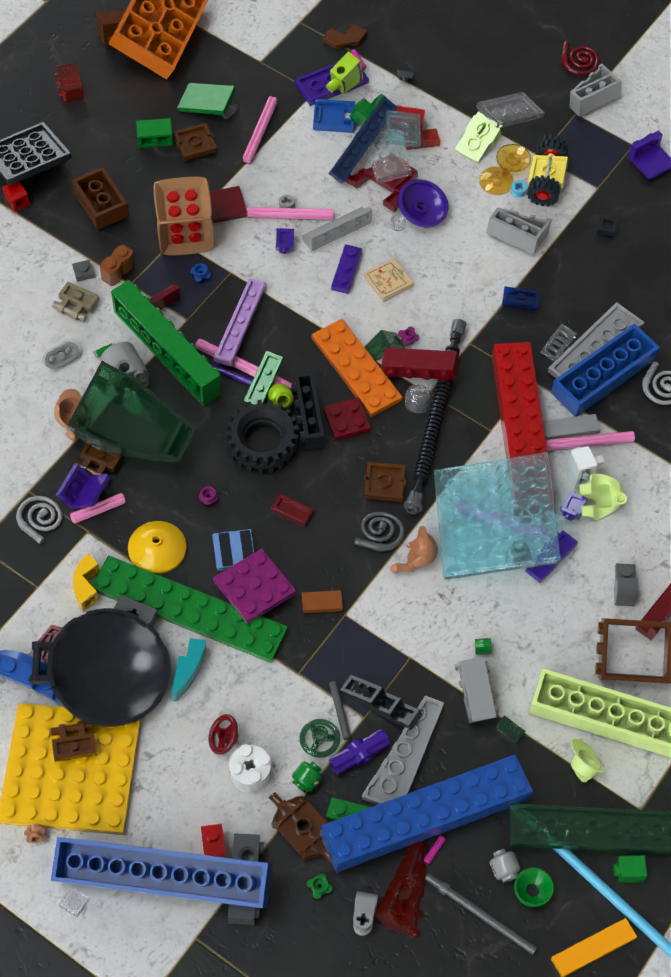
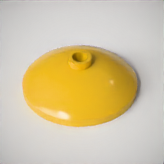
[128,521,187,575]

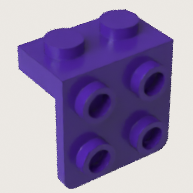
[628,130,671,180]
[55,464,110,509]

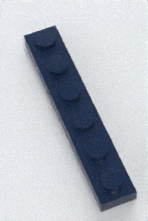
[328,96,397,184]

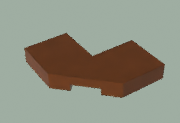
[322,24,367,49]

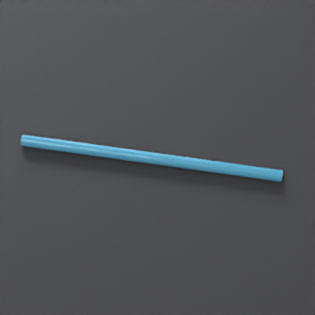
[509,804,671,958]

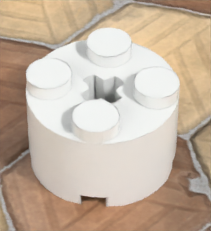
[229,744,271,793]

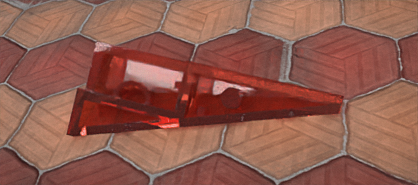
[375,839,429,937]

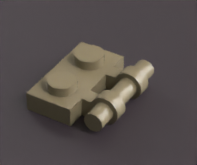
[52,282,100,321]

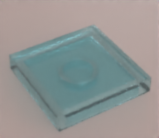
[385,110,421,147]

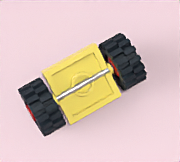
[527,134,569,206]

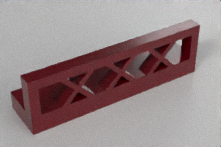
[635,583,671,641]

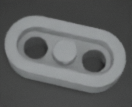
[43,341,79,369]

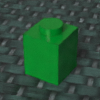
[613,855,647,884]

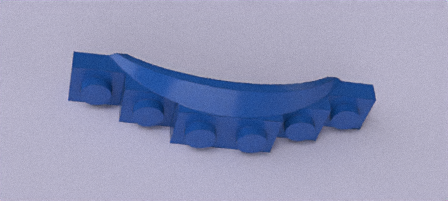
[0,650,62,706]

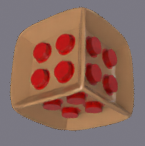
[153,176,214,256]

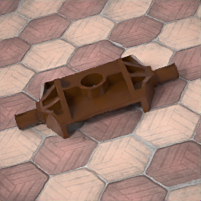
[269,792,333,866]

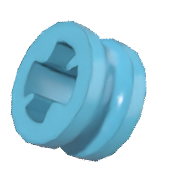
[511,180,527,198]

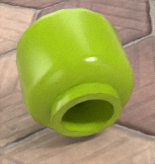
[268,383,294,410]

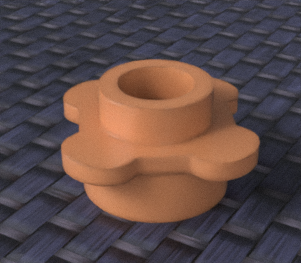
[24,824,47,843]

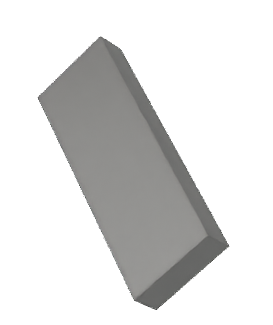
[543,414,600,440]

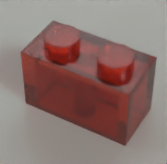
[55,63,84,103]

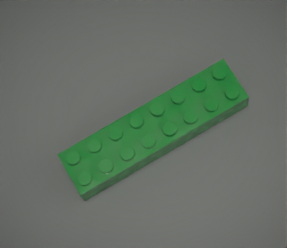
[111,280,222,407]

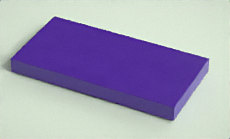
[294,63,369,106]

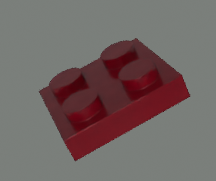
[323,397,371,441]

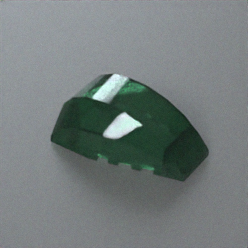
[67,361,196,463]

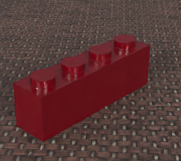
[381,347,460,381]

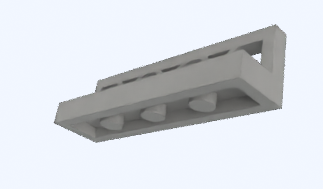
[302,206,372,252]

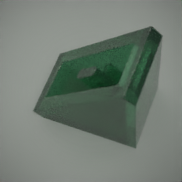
[365,330,405,361]

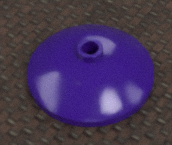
[398,179,449,228]

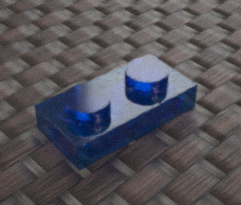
[502,286,540,310]

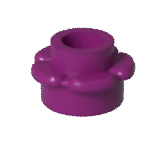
[199,486,218,505]

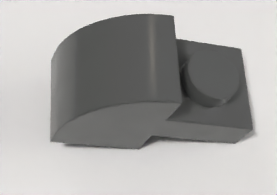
[614,563,638,607]

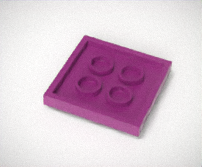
[213,549,296,624]

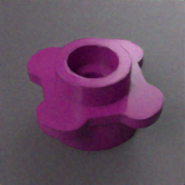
[398,326,419,345]

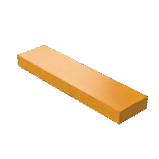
[551,918,637,977]

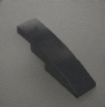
[340,675,422,730]

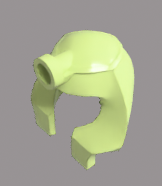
[574,473,627,521]

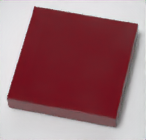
[210,186,247,223]

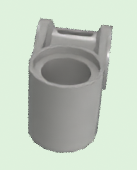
[353,891,378,936]

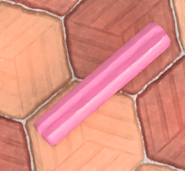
[70,493,126,523]

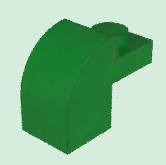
[349,93,387,125]

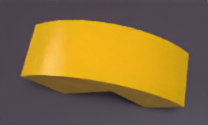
[73,553,100,612]

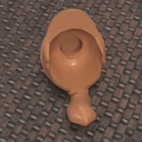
[54,389,86,441]
[390,526,438,573]

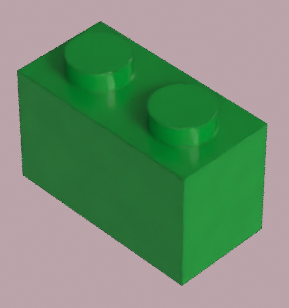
[136,118,173,148]

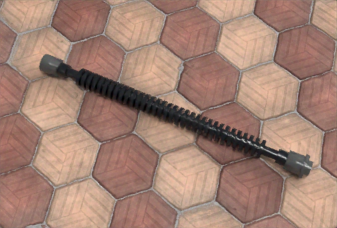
[403,319,467,514]

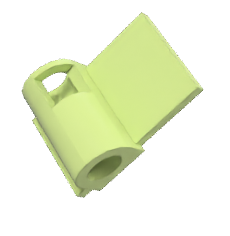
[455,112,501,163]

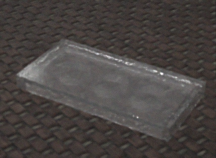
[476,92,545,128]
[366,129,412,183]

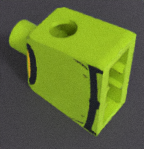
[326,52,363,93]

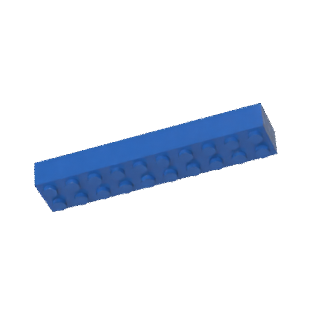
[320,755,533,873]
[51,837,273,908]

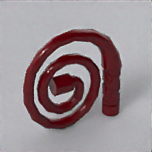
[561,42,599,75]

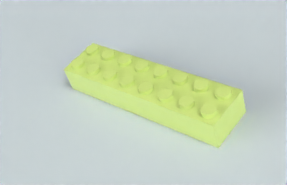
[529,668,671,758]

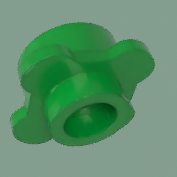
[307,874,332,899]

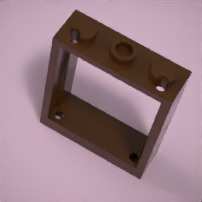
[595,618,671,684]

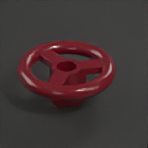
[208,714,239,755]

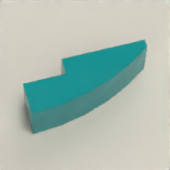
[172,638,207,701]

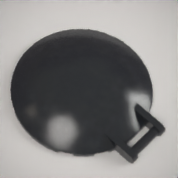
[29,608,171,727]

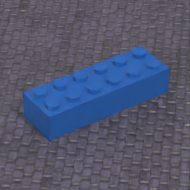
[551,323,660,417]

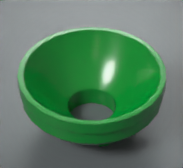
[514,867,554,907]

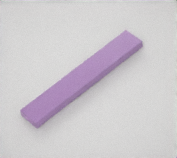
[214,278,266,366]

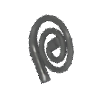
[354,512,405,551]

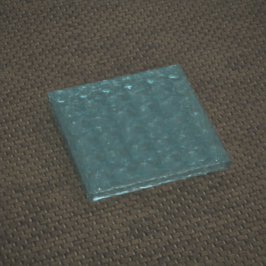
[434,452,561,580]

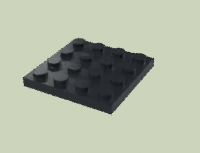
[0,122,72,186]

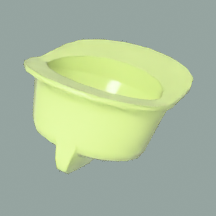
[571,738,605,782]

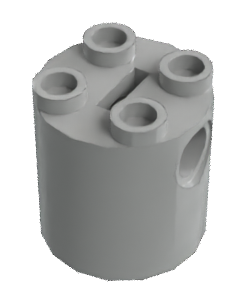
[100,342,150,397]

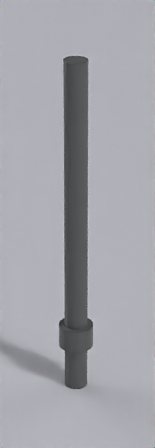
[425,873,537,955]

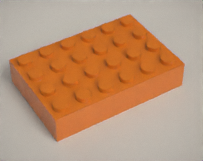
[108,0,208,80]

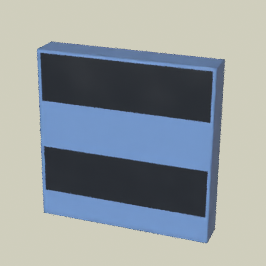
[212,529,254,571]

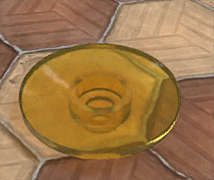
[496,144,531,172]
[479,167,514,195]

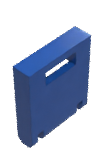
[313,99,355,133]

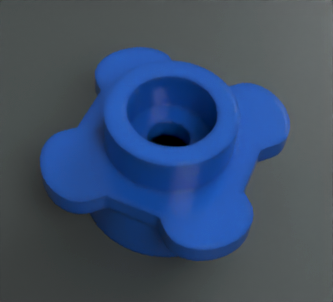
[190,263,211,282]

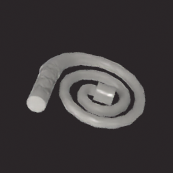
[642,361,671,405]
[16,496,62,544]

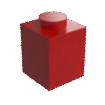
[2,182,30,212]

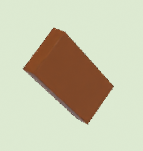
[302,590,343,613]

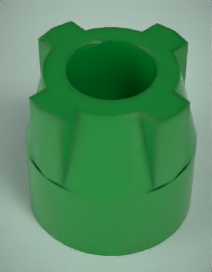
[474,638,492,655]

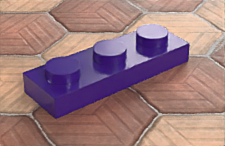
[331,244,362,294]
[525,530,578,583]

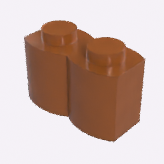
[100,244,135,286]

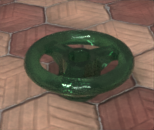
[299,719,340,758]

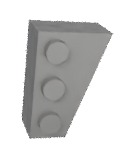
[569,63,622,117]
[486,208,552,254]
[454,657,498,723]

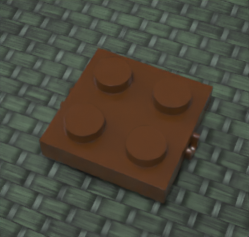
[173,123,217,161]
[364,462,406,502]

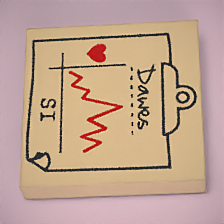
[364,258,413,301]

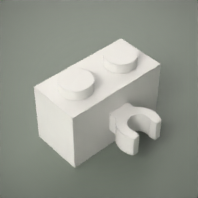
[566,446,605,489]

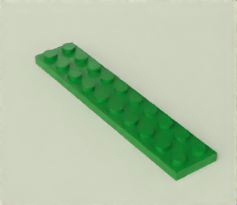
[92,555,288,663]

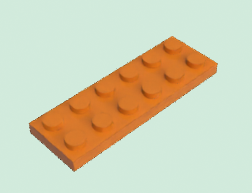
[311,319,402,417]

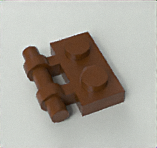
[74,440,123,482]
[51,721,97,762]

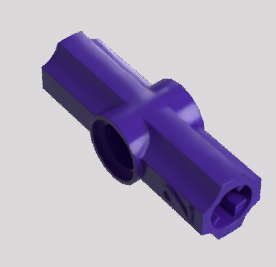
[328,729,391,776]

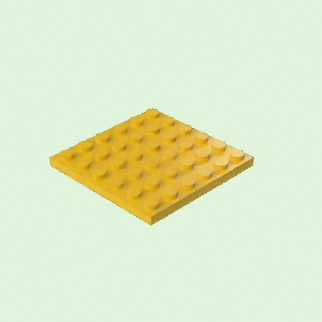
[0,703,141,835]

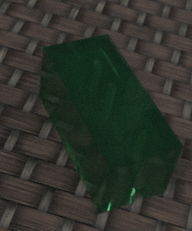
[496,715,526,744]

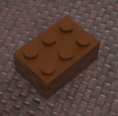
[72,167,129,230]

